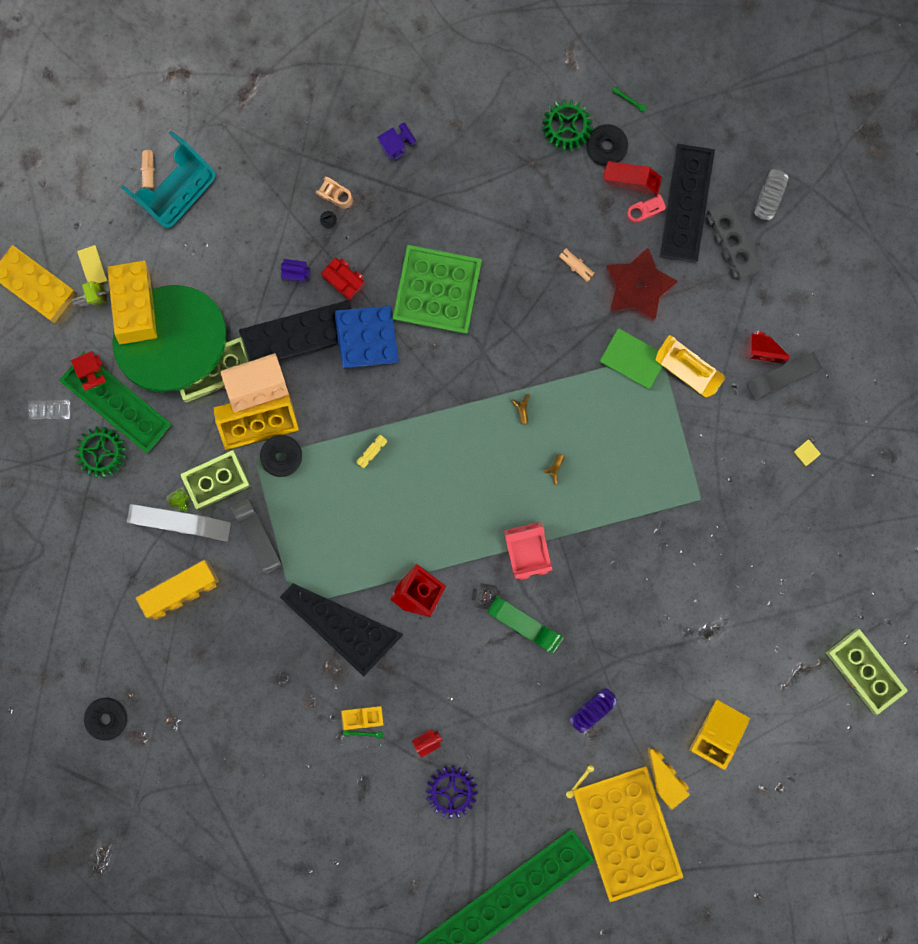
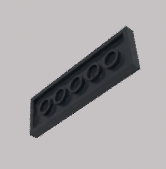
[660,144,715,262]
[239,300,351,362]

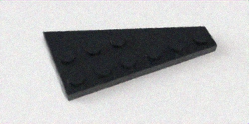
[280,583,404,677]

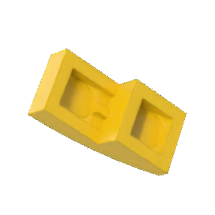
[341,706,383,730]

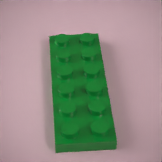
[59,351,172,454]

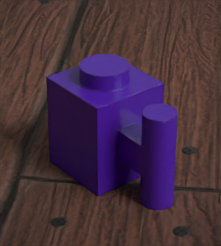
[377,122,417,160]
[281,259,310,284]

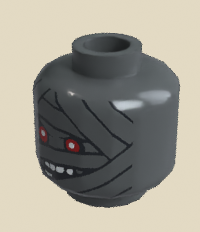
[472,583,500,609]

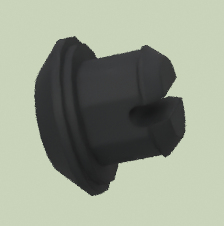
[320,211,337,228]

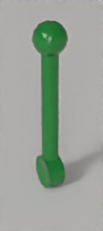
[612,86,646,112]
[343,730,383,739]

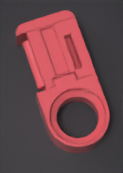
[627,194,666,223]

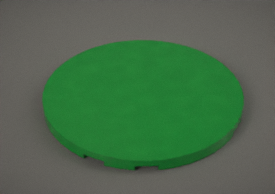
[112,285,226,392]

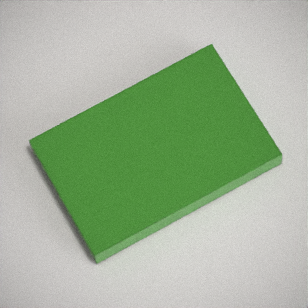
[599,328,663,390]

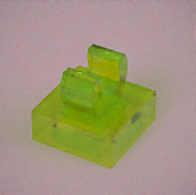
[167,487,188,511]

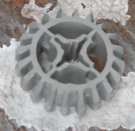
[754,169,789,221]

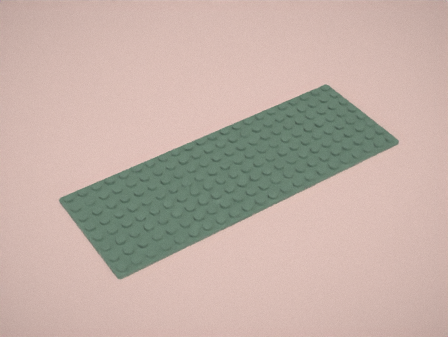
[256,367,701,599]

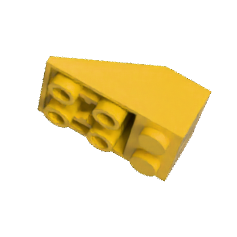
[689,699,750,770]
[647,747,690,810]

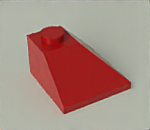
[746,331,790,364]
[390,564,446,617]

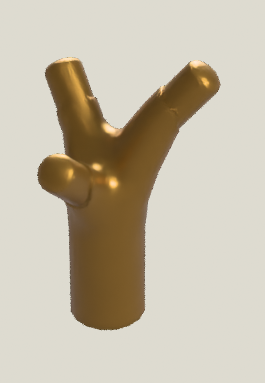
[512,394,530,424]
[544,454,565,485]

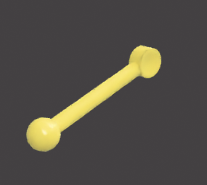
[566,765,594,799]

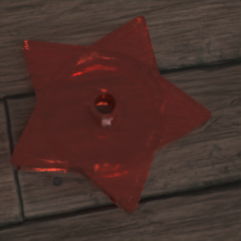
[606,248,677,321]

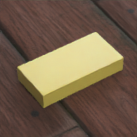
[77,245,108,284]

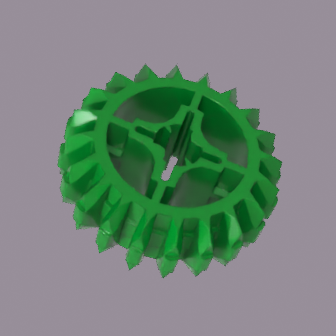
[542,99,593,151]
[74,427,127,478]

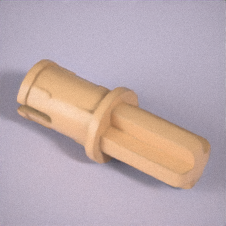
[140,150,155,189]

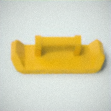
[655,335,725,398]

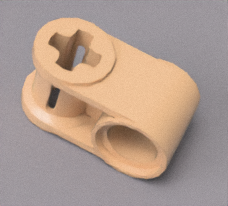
[315,176,353,209]

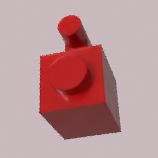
[71,351,106,391]
[412,729,443,758]

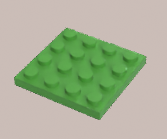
[393,245,482,334]

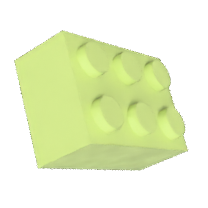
[180,450,251,510]

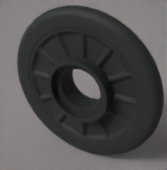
[587,124,628,165]
[260,435,302,477]
[84,698,126,741]

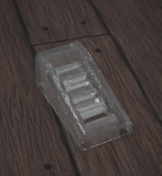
[29,399,70,420]

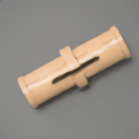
[559,248,595,282]

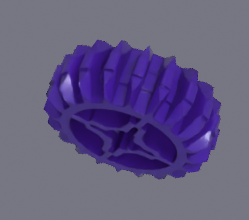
[570,688,618,733]
[426,766,478,819]

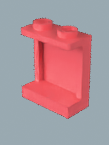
[504,522,553,580]

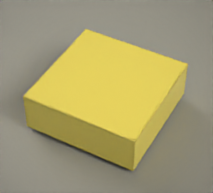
[793,439,821,467]

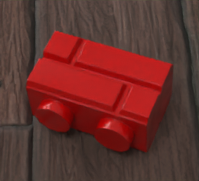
[321,257,365,301]

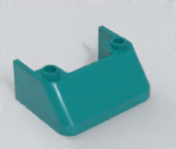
[120,131,215,228]

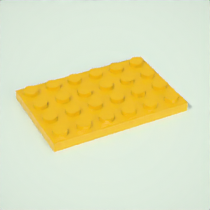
[572,766,684,902]

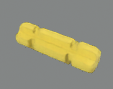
[357,435,387,468]

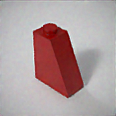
[603,162,662,196]

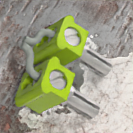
[72,281,110,307]

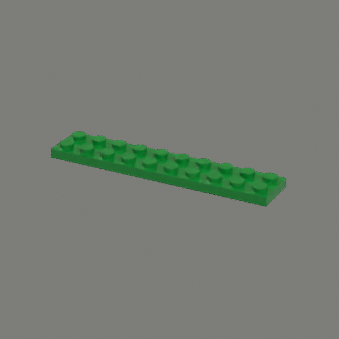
[415,828,595,944]

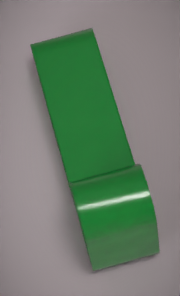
[487,596,564,654]

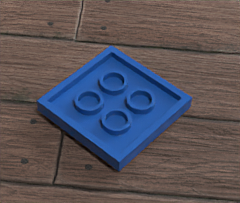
[334,306,399,369]

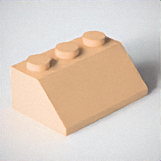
[220,353,289,413]

